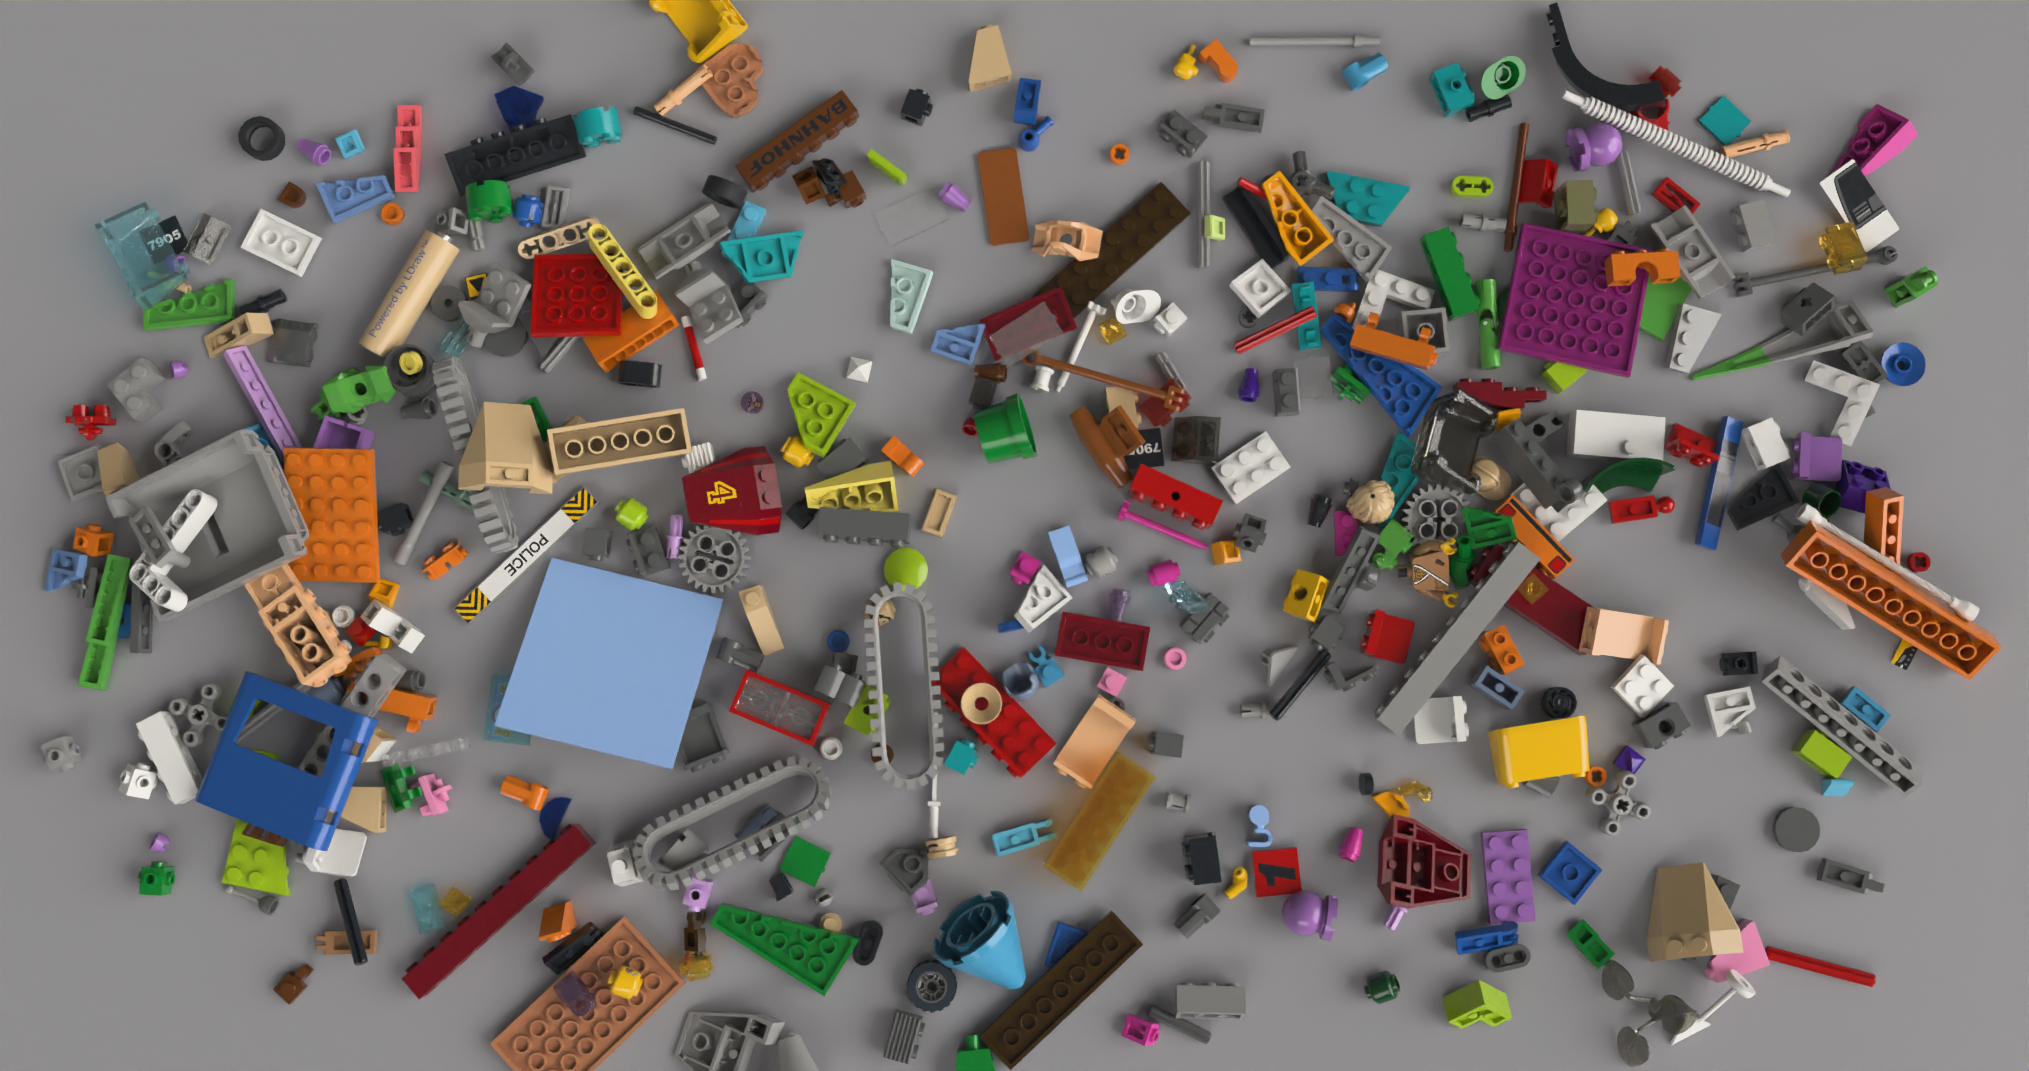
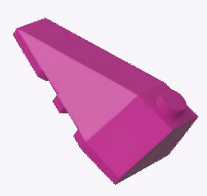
[1832,104,1918,176]

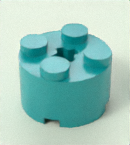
[573,106,622,148]

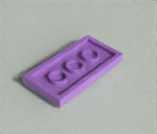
[1480,829,1536,924]

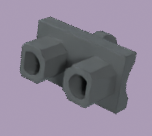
[491,42,535,86]
[71,567,104,608]

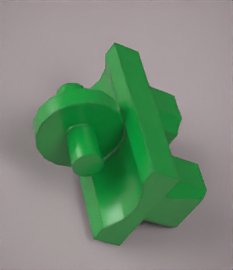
[1329,364,1371,404]

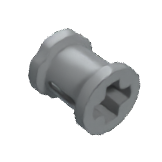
[1165,790,1191,814]

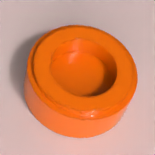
[380,202,405,226]

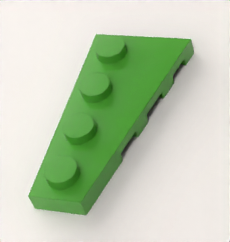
[143,278,235,331]

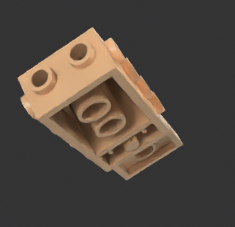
[245,564,352,688]

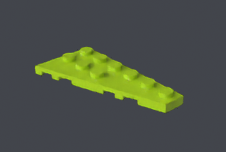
[222,749,291,896]

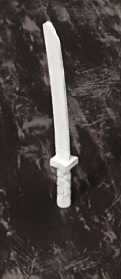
[928,711,941,838]

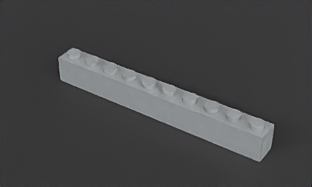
[1375,542,1541,736]

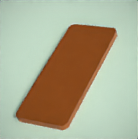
[978,148,1029,246]

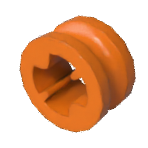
[1109,144,1130,165]
[1584,766,1607,786]

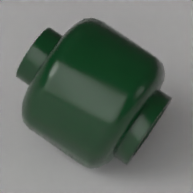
[1364,971,1400,1004]

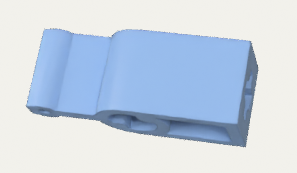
[1048,525,1088,588]

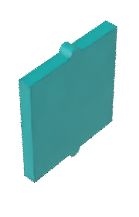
[1698,96,1752,146]

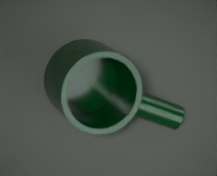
[1802,483,1842,522]

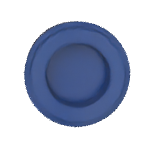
[827,630,850,653]

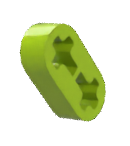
[1450,176,1494,199]

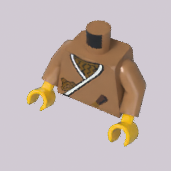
[1396,538,1459,607]

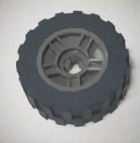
[907,959,957,1013]

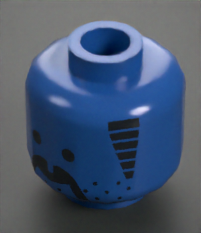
[513,194,544,228]

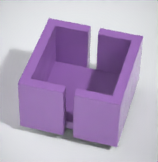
[313,415,376,449]

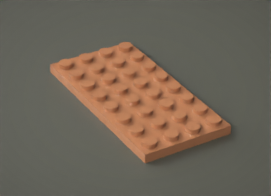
[490,916,686,1071]

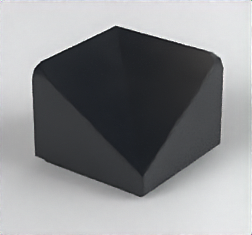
[769,872,794,902]

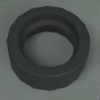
[238,116,286,161]
[702,175,747,209]

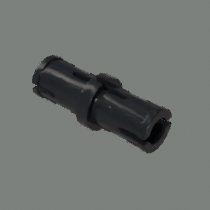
[1465,94,1512,122]
[239,288,287,315]

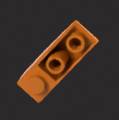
[538,900,578,943]

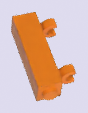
[1350,312,1438,371]
[346,680,438,733]

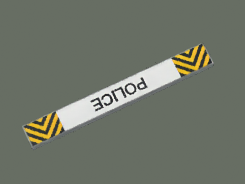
[453,486,600,625]

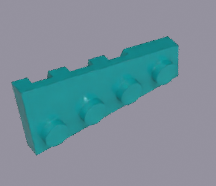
[1372,432,1435,530]

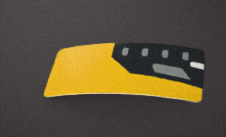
[1891,639,1918,670]

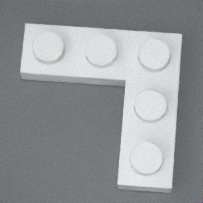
[1352,269,1435,329]
[1804,360,1880,446]
[1510,483,1607,542]

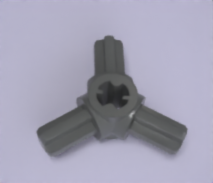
[1289,151,1335,200]

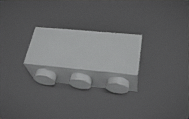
[1175,982,1246,1020]

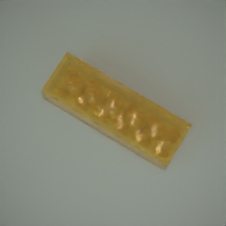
[1043,751,1156,892]

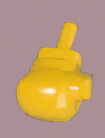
[1173,44,1199,80]
[1584,208,1618,237]

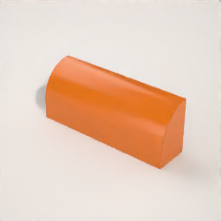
[583,290,680,373]

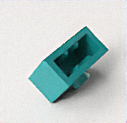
[1429,62,1475,118]
[944,738,979,775]

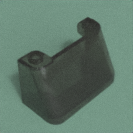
[1410,390,1497,494]

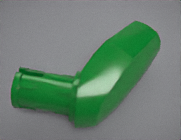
[1449,535,1475,590]

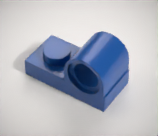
[1014,78,1041,126]

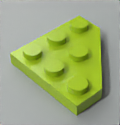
[787,372,856,458]

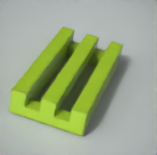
[867,148,907,186]

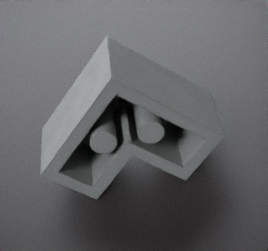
[107,357,167,423]

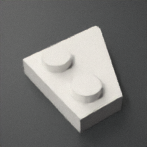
[1703,686,1756,738]

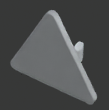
[1261,646,1298,687]

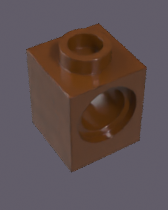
[792,166,826,205]

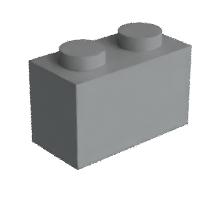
[1731,199,1777,252]

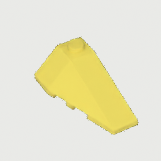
[805,461,898,512]

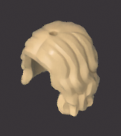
[1346,480,1395,525]

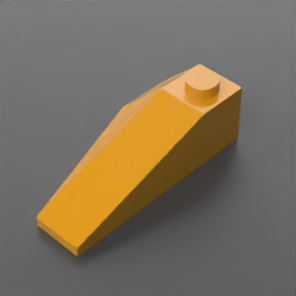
[1262,170,1334,267]

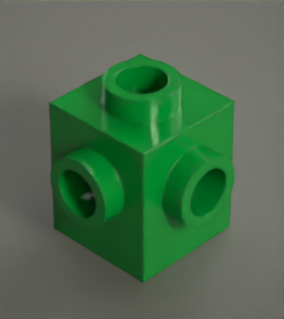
[138,861,176,896]

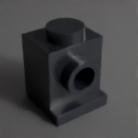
[1719,651,1758,676]

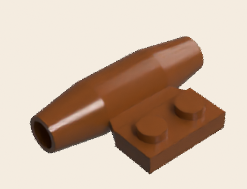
[1069,405,1146,489]

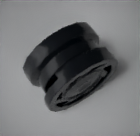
[1541,687,1577,718]

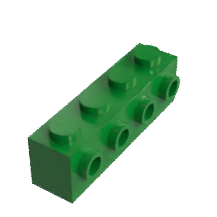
[1419,227,1480,322]

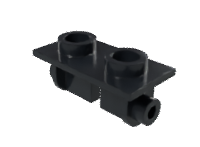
[812,158,847,196]

